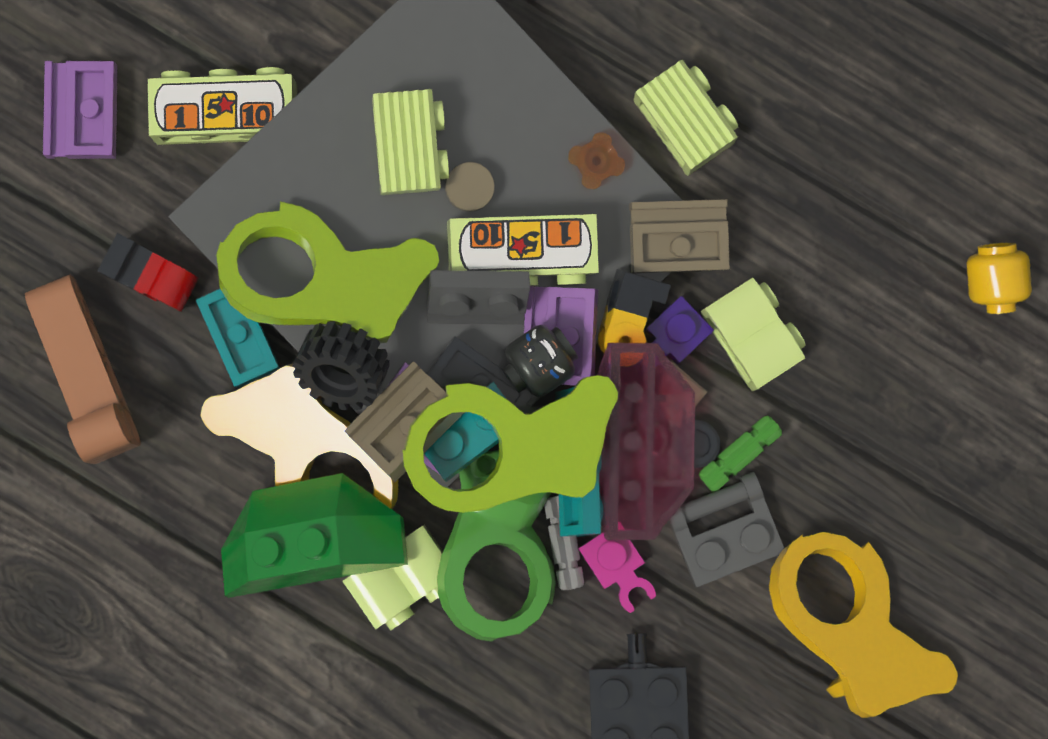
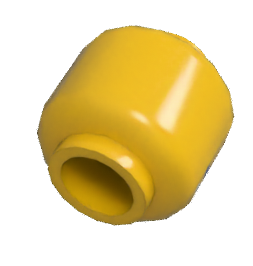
[967,243,1032,314]

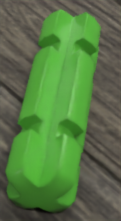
[698,415,782,491]

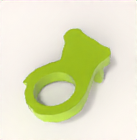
[217,201,439,343]
[402,375,618,513]

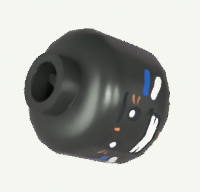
[503,325,578,397]

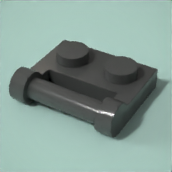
[664,472,784,588]

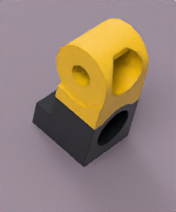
[597,269,671,364]

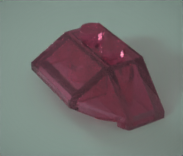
[597,343,695,540]

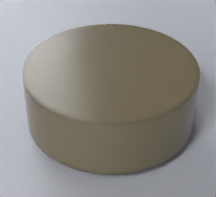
[445,162,494,212]

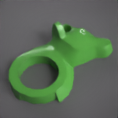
[437,450,556,642]

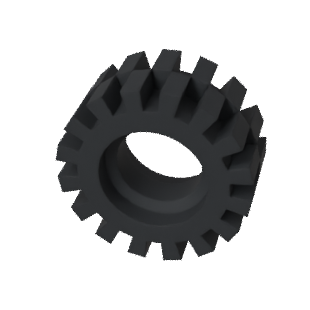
[293,321,390,410]

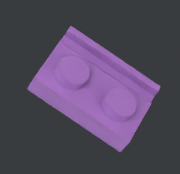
[43,61,117,159]
[524,286,598,385]

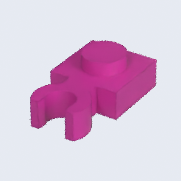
[578,522,656,613]

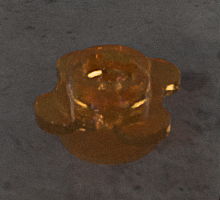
[568,132,625,189]

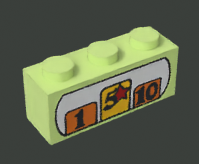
[148,67,297,145]
[447,214,599,286]

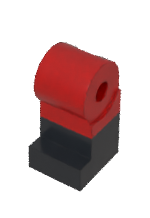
[97,233,199,312]

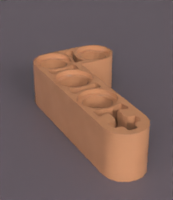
[25,274,141,464]

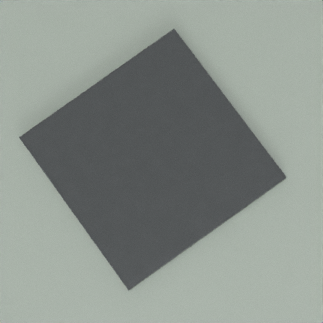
[168,0,683,487]

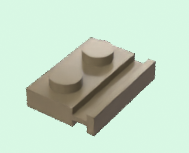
[629,199,730,273]
[344,361,465,482]

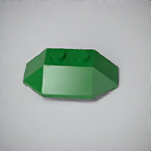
[221,473,408,598]

